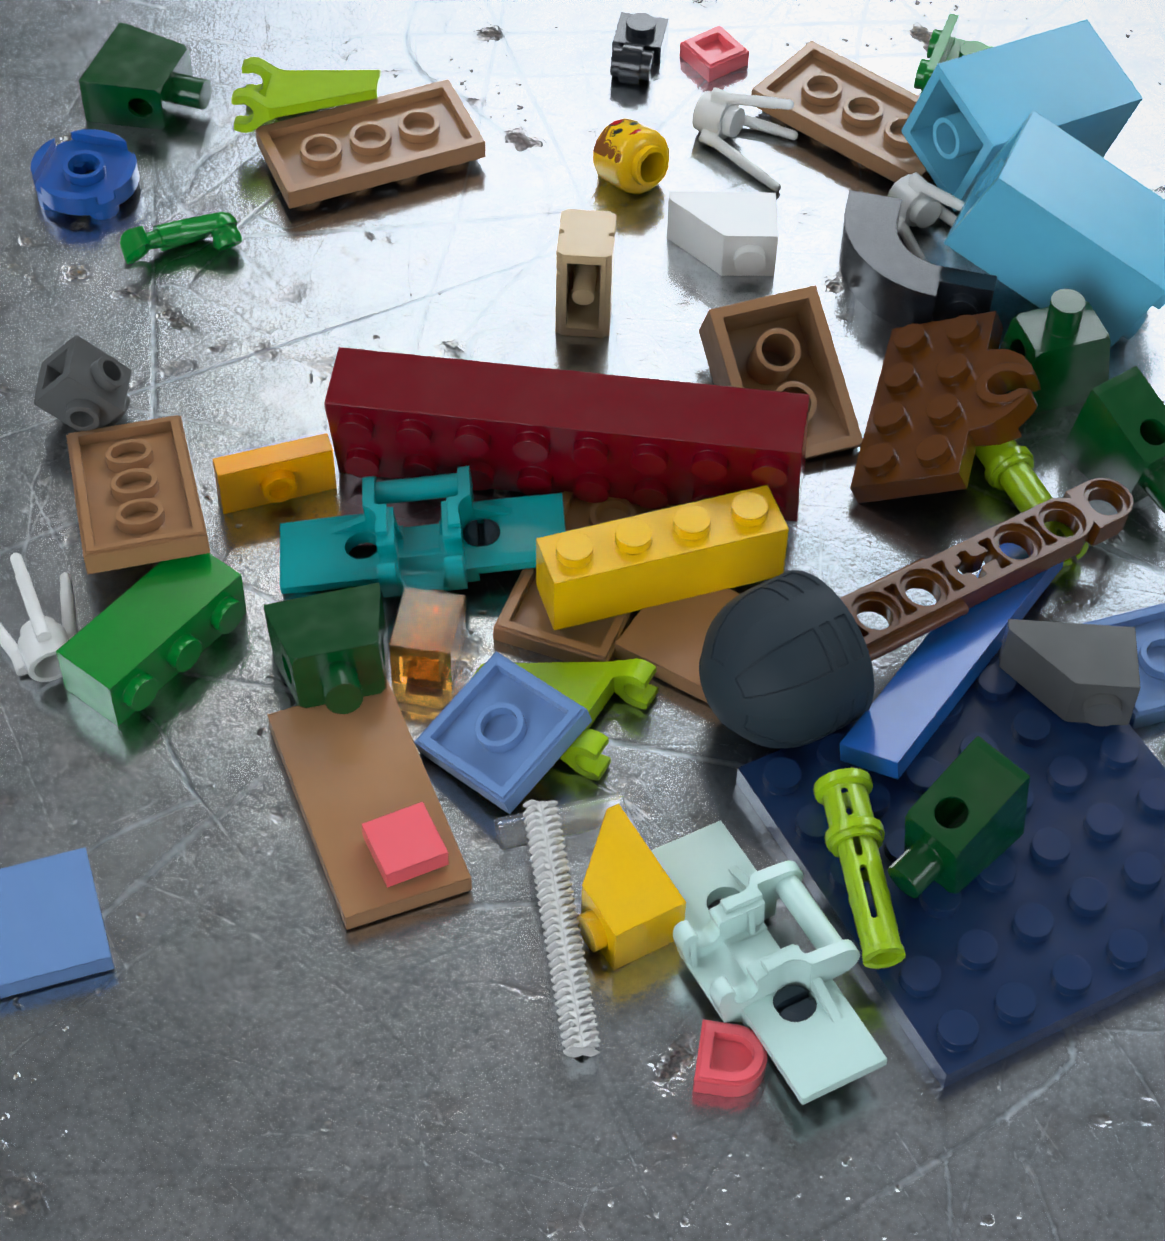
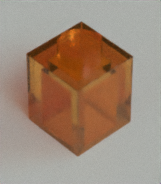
[389,587,467,691]

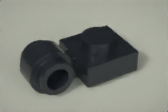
[610,12,669,85]

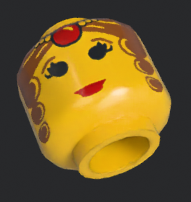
[593,118,670,194]

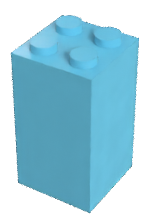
[901,19,1143,212]
[944,110,1165,348]

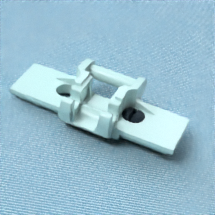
[651,820,887,1105]

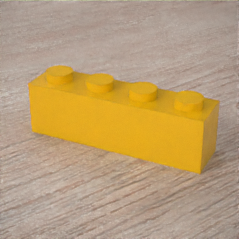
[536,485,789,631]

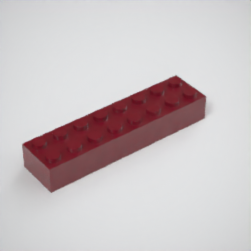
[324,347,810,522]

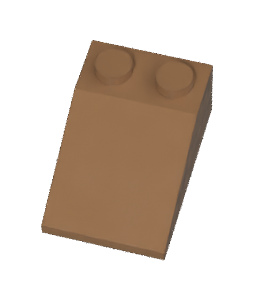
[698,285,863,460]

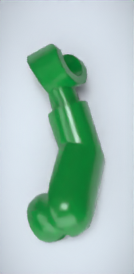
[120,211,243,265]

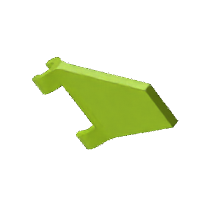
[231,57,381,133]
[472,658,659,781]

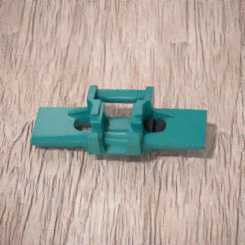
[280,466,566,597]

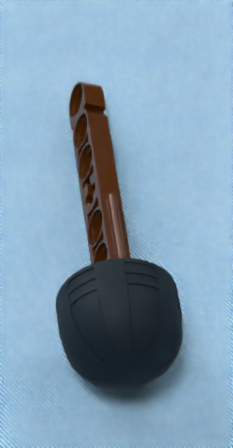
[699,478,1134,749]

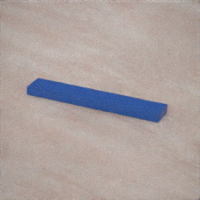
[839,543,1063,780]

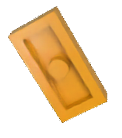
[212,433,337,514]

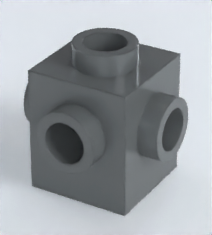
[33,335,132,432]

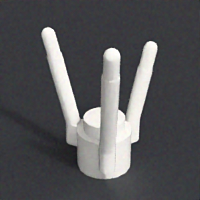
[692,87,798,192]
[887,172,965,262]
[0,553,77,682]

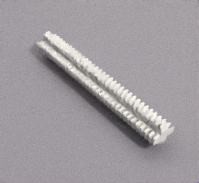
[523,799,601,1058]

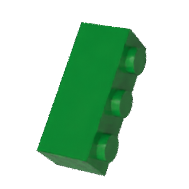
[56,553,247,726]

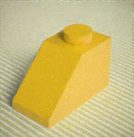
[576,803,686,971]

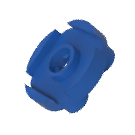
[30,129,139,220]

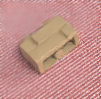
[555,209,617,338]

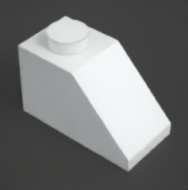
[666,191,779,276]

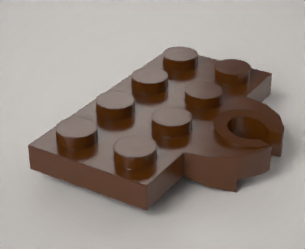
[850,311,1041,503]

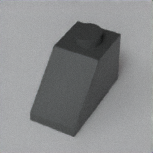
[999,619,1141,726]

